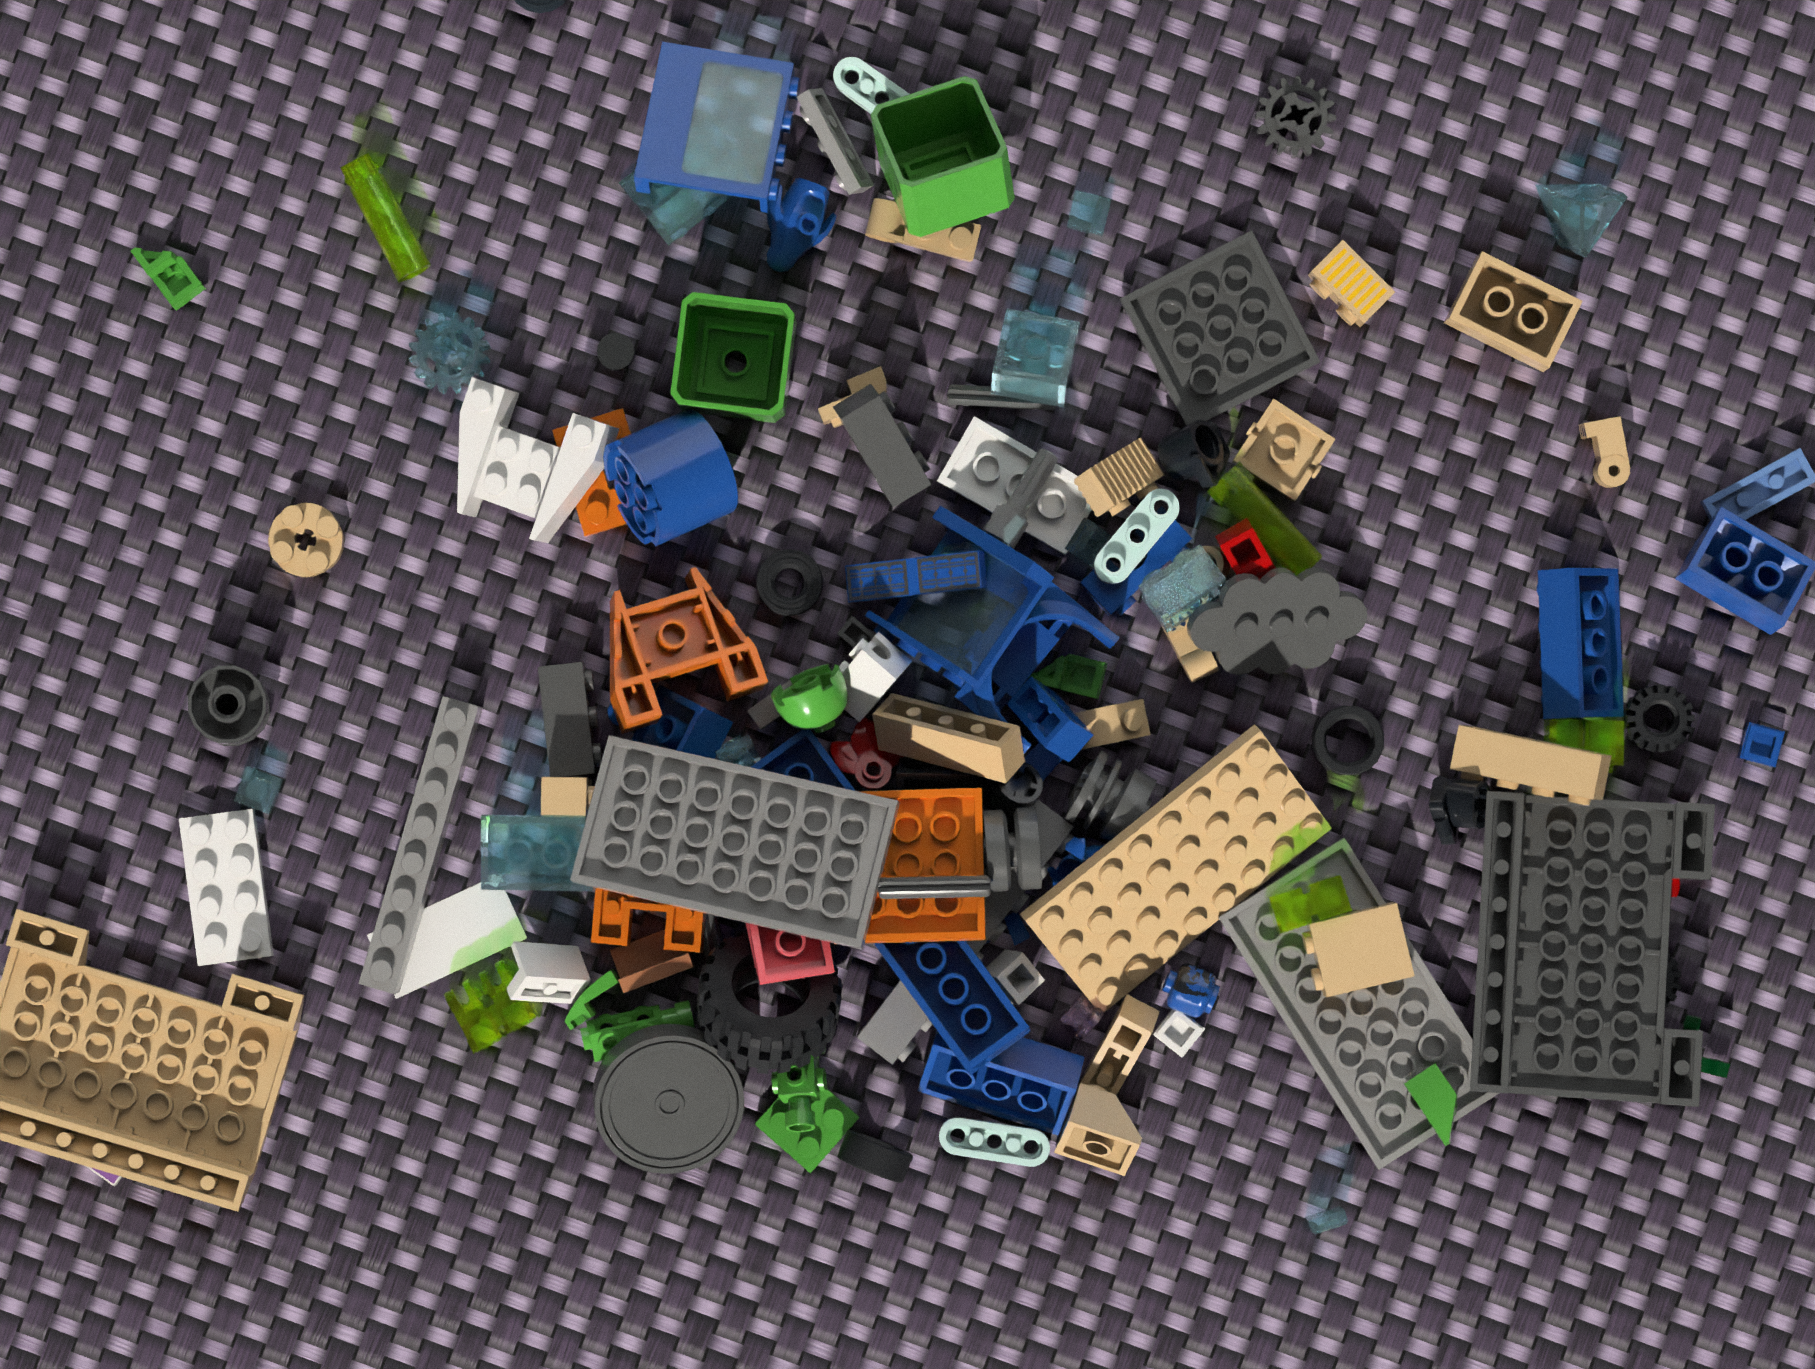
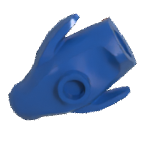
[766,178,836,273]

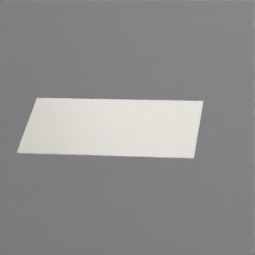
[367,875,527,999]

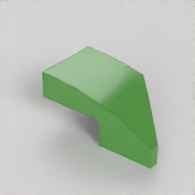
[131,247,206,311]
[1028,654,1107,700]
[565,969,619,1030]
[1404,1063,1458,1146]

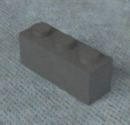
[833,384,931,508]
[538,662,603,777]

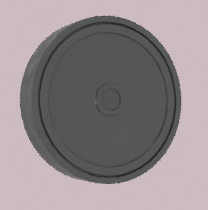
[592,1024,744,1174]

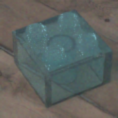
[991,308,1080,407]

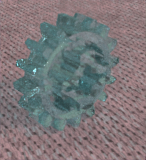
[409,312,490,394]

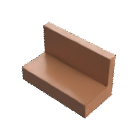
[610,930,695,993]

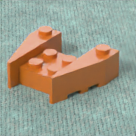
[610,567,768,734]

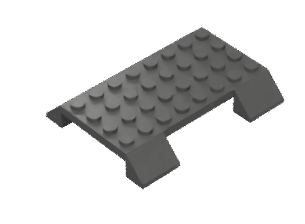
[1470,791,1715,1107]

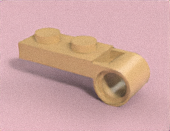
[865,198,981,262]

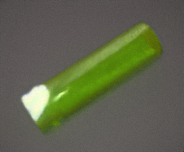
[340,153,431,282]
[1207,461,1323,576]

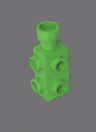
[580,1000,695,1062]
[771,1049,827,1132]

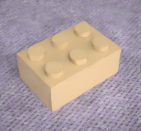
[1444,251,1583,372]

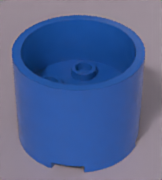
[603,409,738,547]

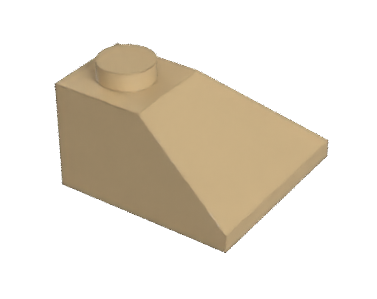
[1054,1083,1142,1176]

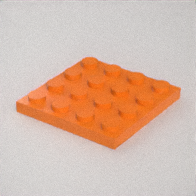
[834,788,986,944]

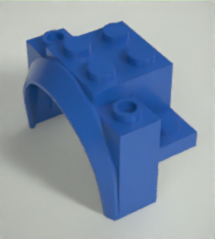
[953,582,1120,754]

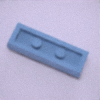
[1700,448,1815,521]

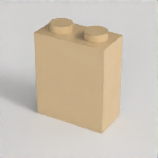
[1302,902,1415,997]

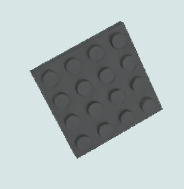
[1120,230,1320,426]

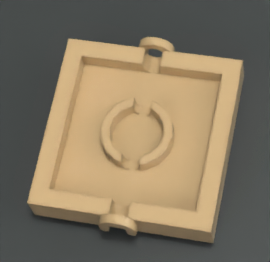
[1232,398,1335,502]

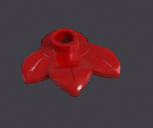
[830,718,904,790]

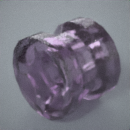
[1059,993,1105,1040]

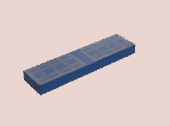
[845,550,987,603]

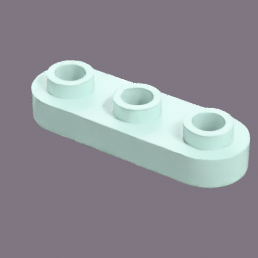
[833,57,909,114]
[1094,489,1179,584]
[939,1117,1050,1167]

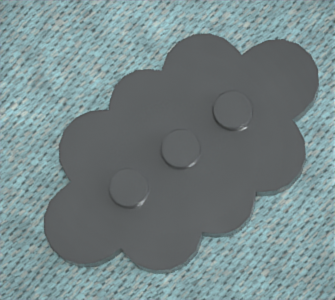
[1187,567,1367,675]

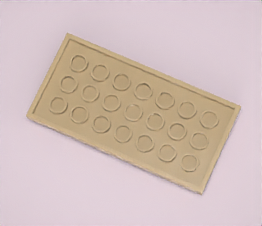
[1020,724,1332,1015]

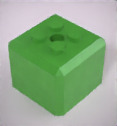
[871,76,1015,237]
[670,292,797,423]

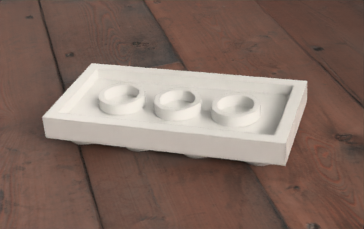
[937,416,1091,555]
[179,809,274,966]

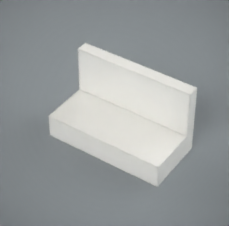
[506,941,591,1004]

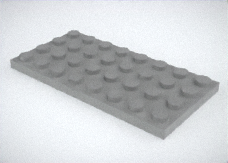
[570,735,900,950]
[1218,838,1499,1170]

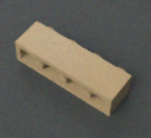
[872,693,1025,783]
[1450,725,1612,805]

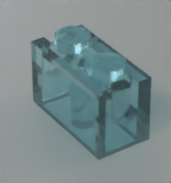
[1139,544,1226,633]

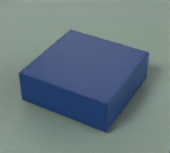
[1737,722,1785,767]

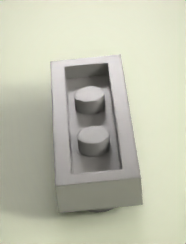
[797,88,874,195]

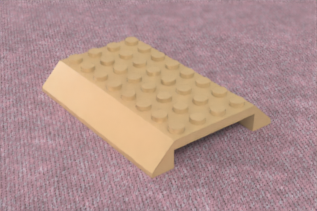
[0,909,305,1212]

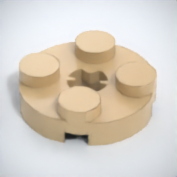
[268,503,345,578]

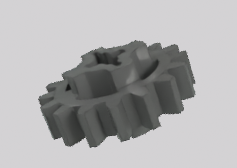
[1255,76,1336,159]

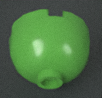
[771,664,848,733]

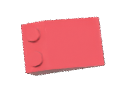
[745,923,835,985]

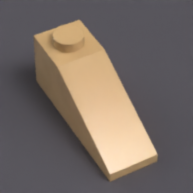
[1077,994,1160,1095]

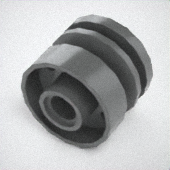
[188,666,270,746]
[1064,750,1157,842]

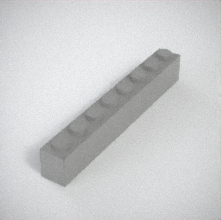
[358,696,483,994]
[857,799,1074,1065]

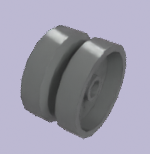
[983,807,1042,892]

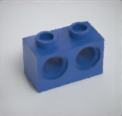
[1006,676,1094,762]

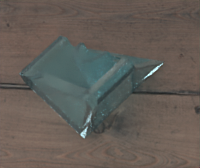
[1535,184,1628,258]

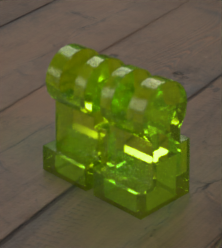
[444,959,541,1054]

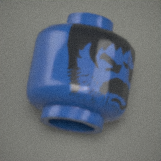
[1162,963,1220,1018]

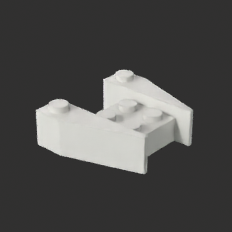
[457,377,619,543]

